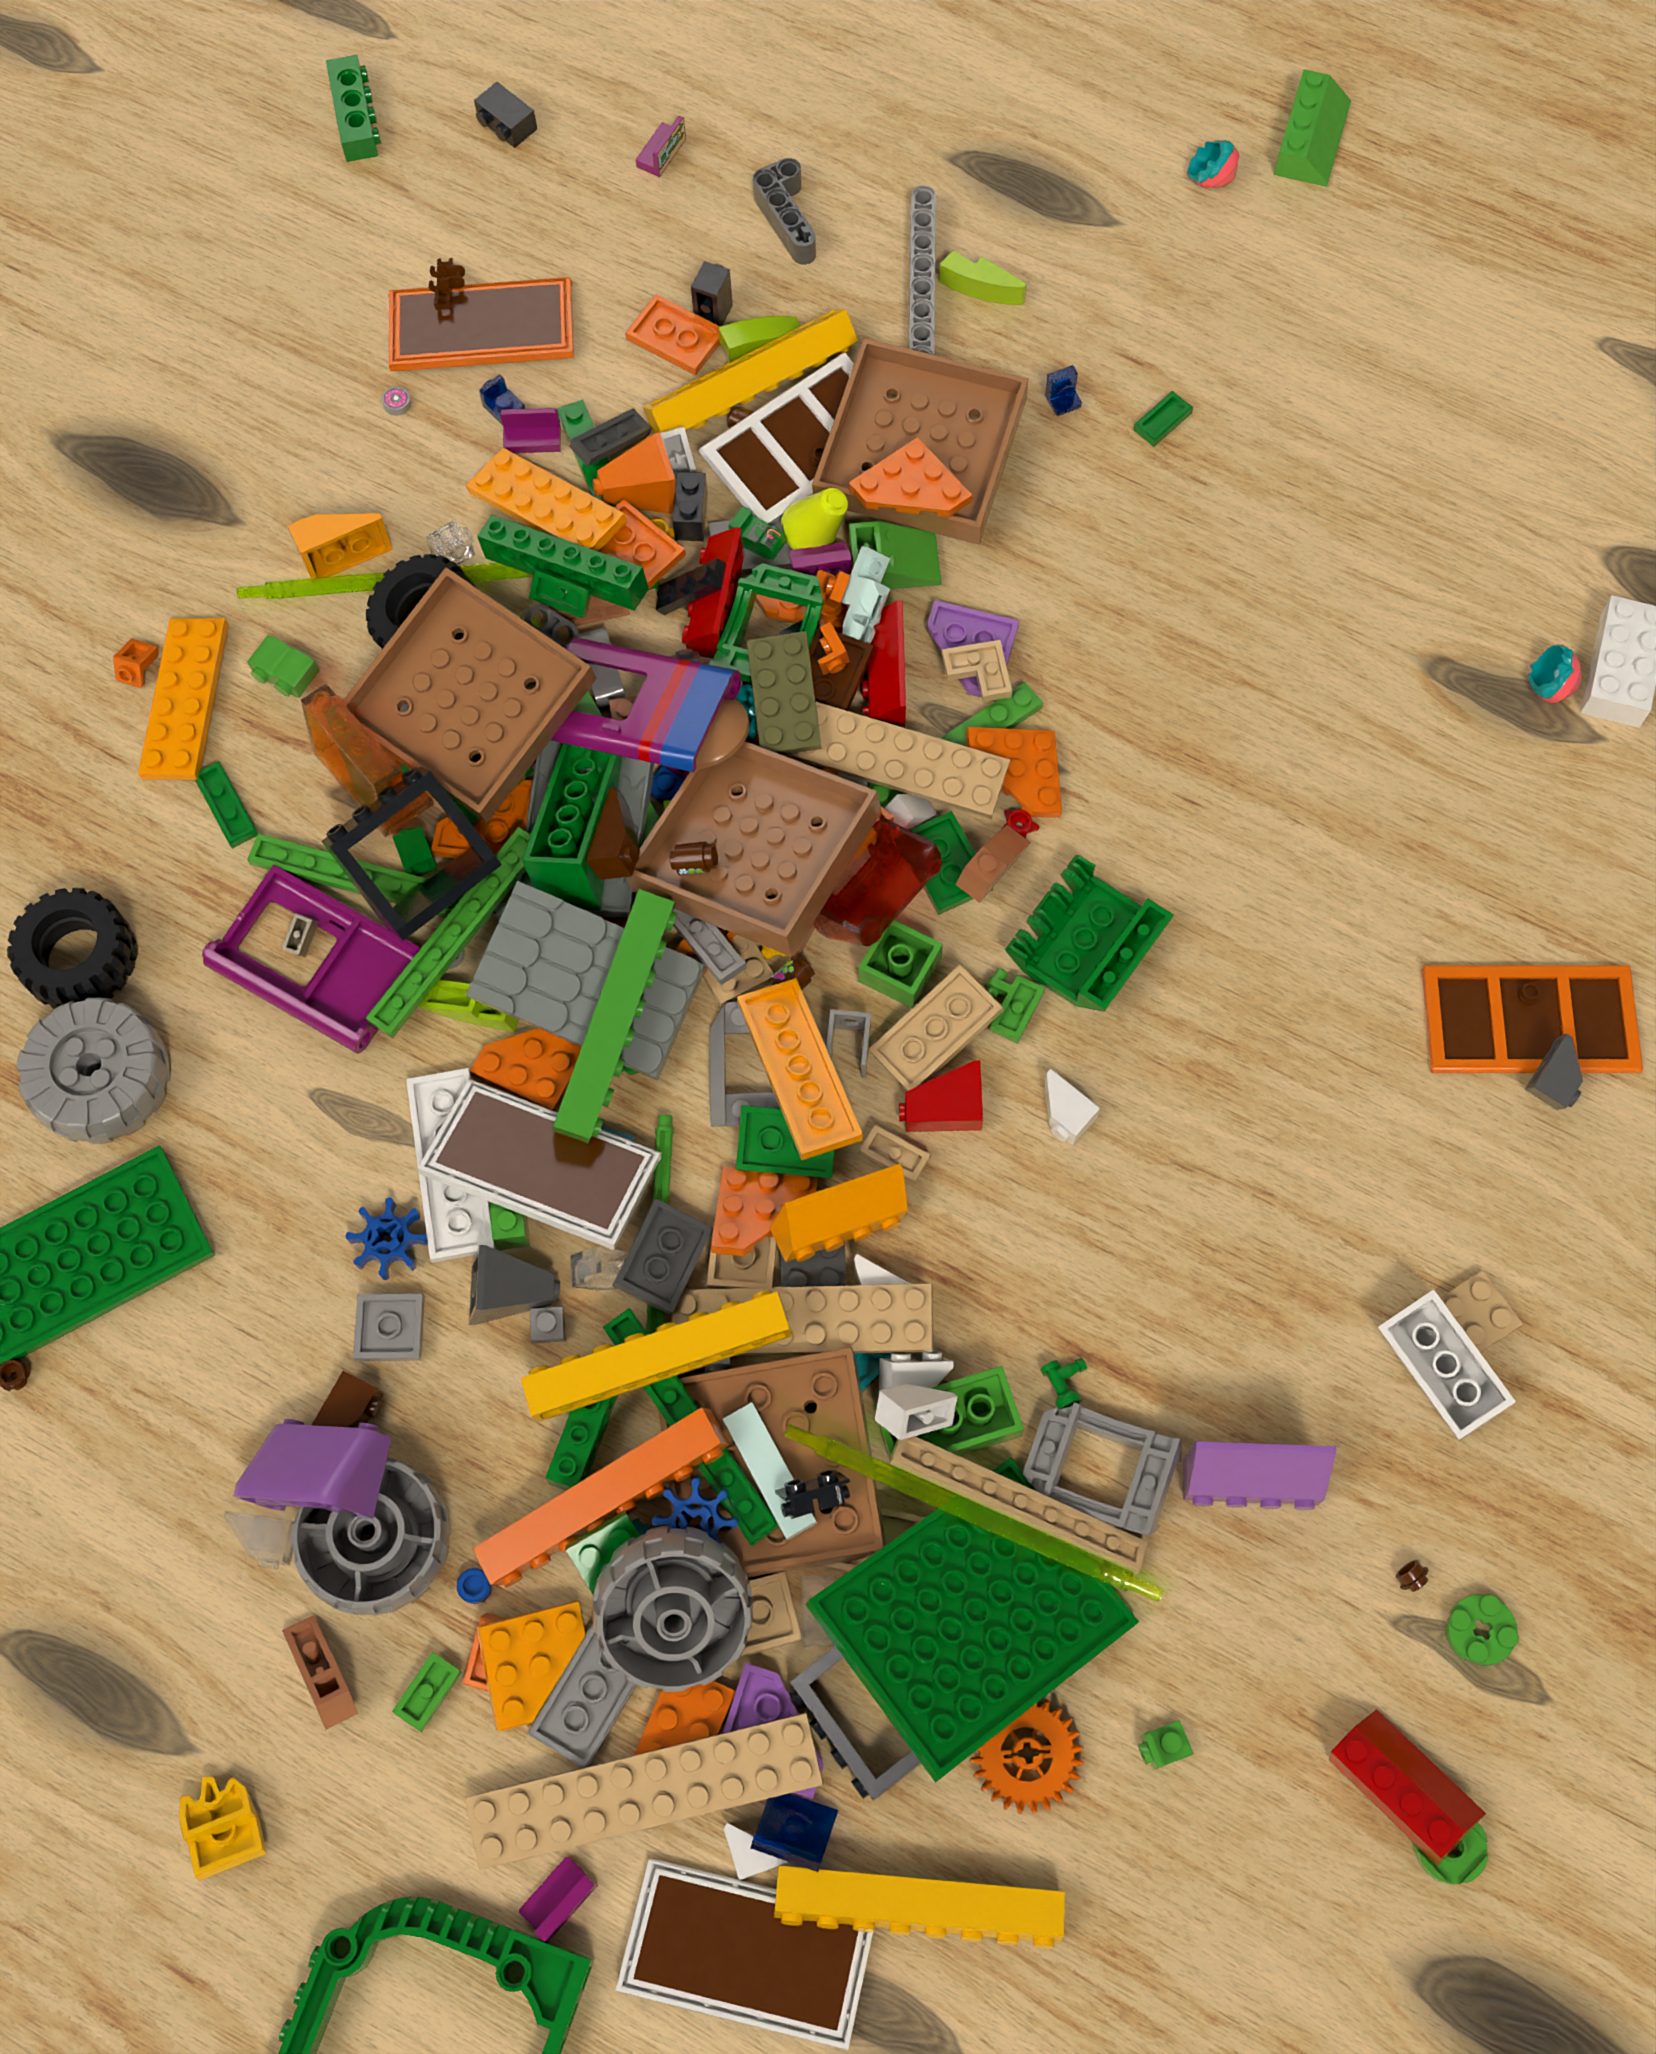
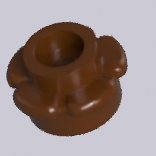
[0,1359,30,1391]
[1396,1560,1429,1592]

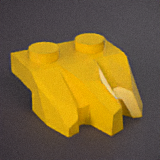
[179,1777,267,1881]

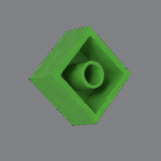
[858,917,943,1008]

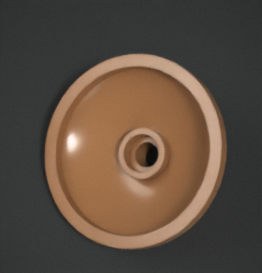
[696,698,750,769]

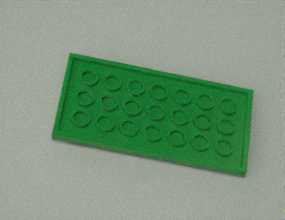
[0,1145,215,1365]

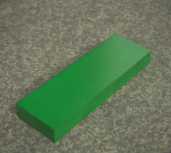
[195,761,258,849]

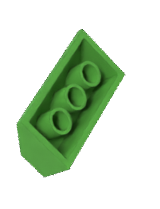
[1274,69,1351,187]
[875,1366,1024,1477]

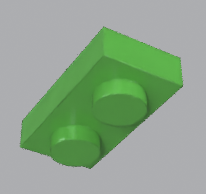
[392,1652,462,1732]

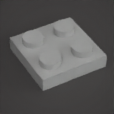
[353,1293,425,1361]

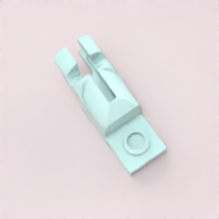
[841,546,890,644]

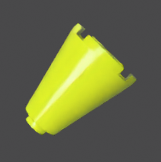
[781,488,848,550]

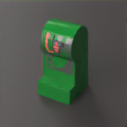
[728,506,787,560]

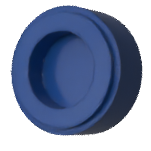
[457,1568,492,1604]

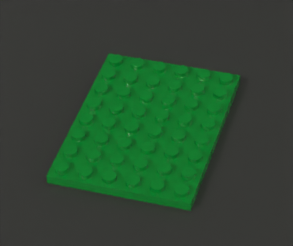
[805,1458,1139,1783]

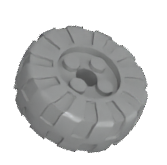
[17,997,171,1144]
[291,1457,451,1616]
[592,1526,753,1692]

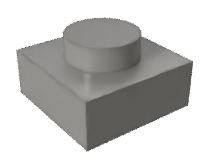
[530,1307,565,1344]

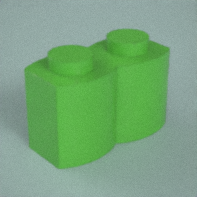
[247,635,320,698]

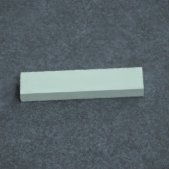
[723,1402,817,1540]

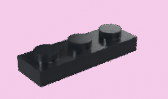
[656,558,726,615]

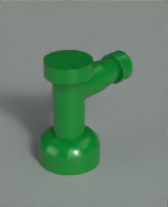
[1040,1358,1087,1409]

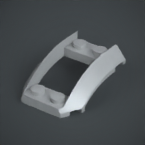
[709,1002,780,1127]
[1022,1403,1182,1537]

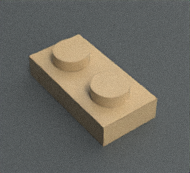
[859,1125,931,1185]

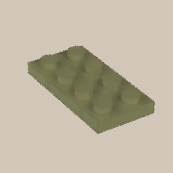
[747,631,822,755]

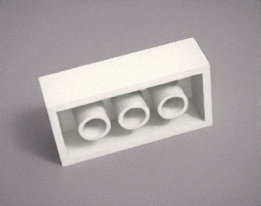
[1580,595,1656,728]
[1378,1289,1516,1441]

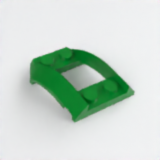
[709,563,824,683]

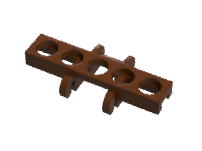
[429,258,465,310]

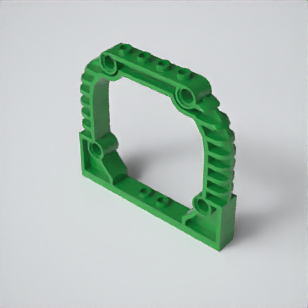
[278,1897,595,2054]

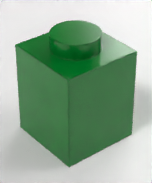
[392,826,438,876]

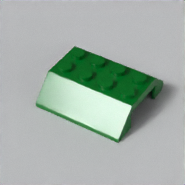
[1005,855,1174,1012]

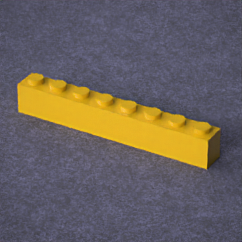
[643,308,858,433]
[521,1290,793,1422]
[774,1866,1065,1949]

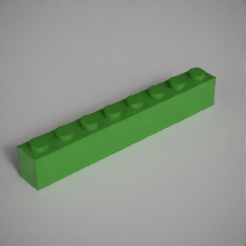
[552,889,677,1143]

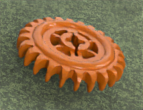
[969,1699,1084,1815]

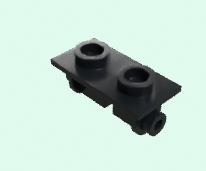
[775,1470,850,1519]

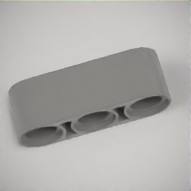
[578,627,625,709]

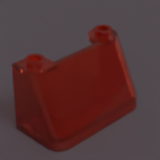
[813,816,942,946]

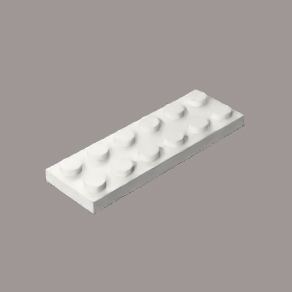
[406,1068,496,1263]

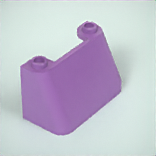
[233,1419,392,1518]

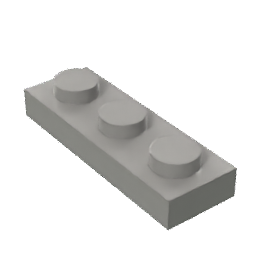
[672,908,747,986]

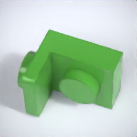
[1138,1720,1194,1770]

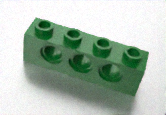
[326,55,381,162]
[545,1353,619,1491]

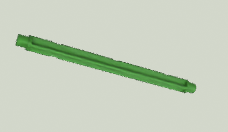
[646,1115,674,1334]

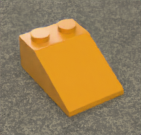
[288,513,393,584]

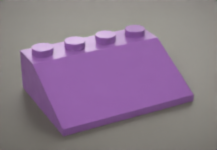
[1183,1441,1336,1510]

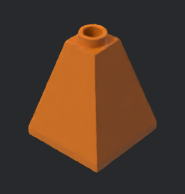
[592,432,675,514]

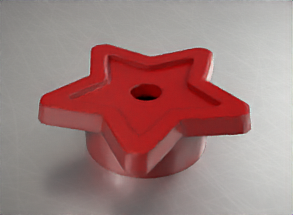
[1002,809,1040,838]

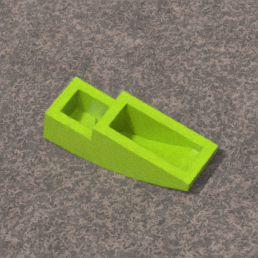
[939,250,1027,305]
[718,316,801,362]
[419,980,519,1032]

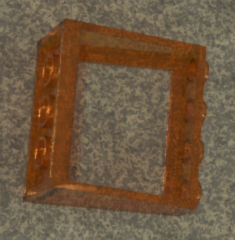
[301,684,434,837]

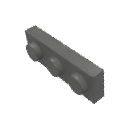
[569,408,652,466]

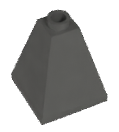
[469,1245,560,1325]

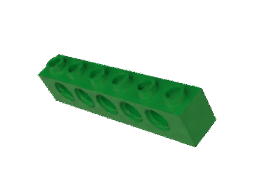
[477,515,649,611]

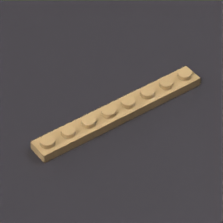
[888,1436,1148,1576]

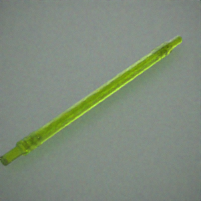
[236,563,534,600]
[783,1423,1163,1602]

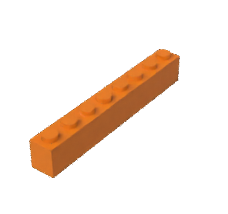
[472,1407,730,1587]

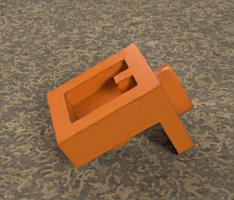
[816,570,851,608]
[818,622,850,675]
[113,638,159,688]

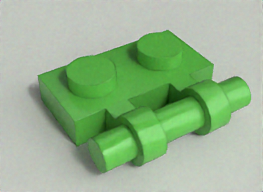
[985,968,1045,1044]

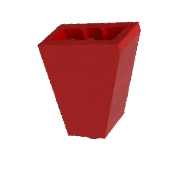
[899,1060,983,1132]

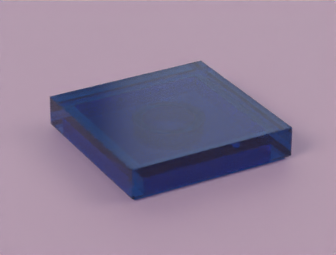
[751,1793,839,1872]

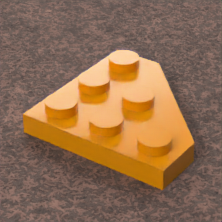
[476,1601,586,1732]

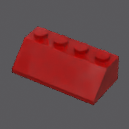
[682,527,745,659]
[862,600,906,728]
[1329,1709,1486,1866]

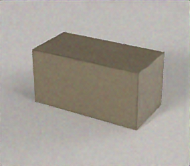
[281,913,319,957]

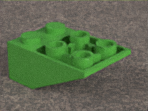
[849,521,942,589]

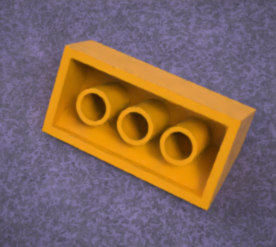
[770,1164,908,1262]

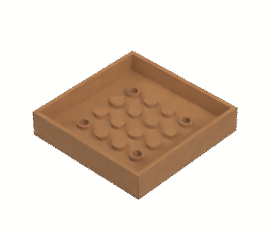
[812,338,1029,545]
[335,567,597,823]
[627,741,881,957]
[658,1347,886,1579]

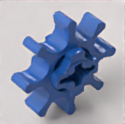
[345,1197,428,1280]
[652,1476,740,1544]

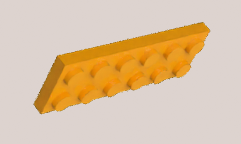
[465,448,627,551]
[138,618,229,780]
[737,978,863,1160]

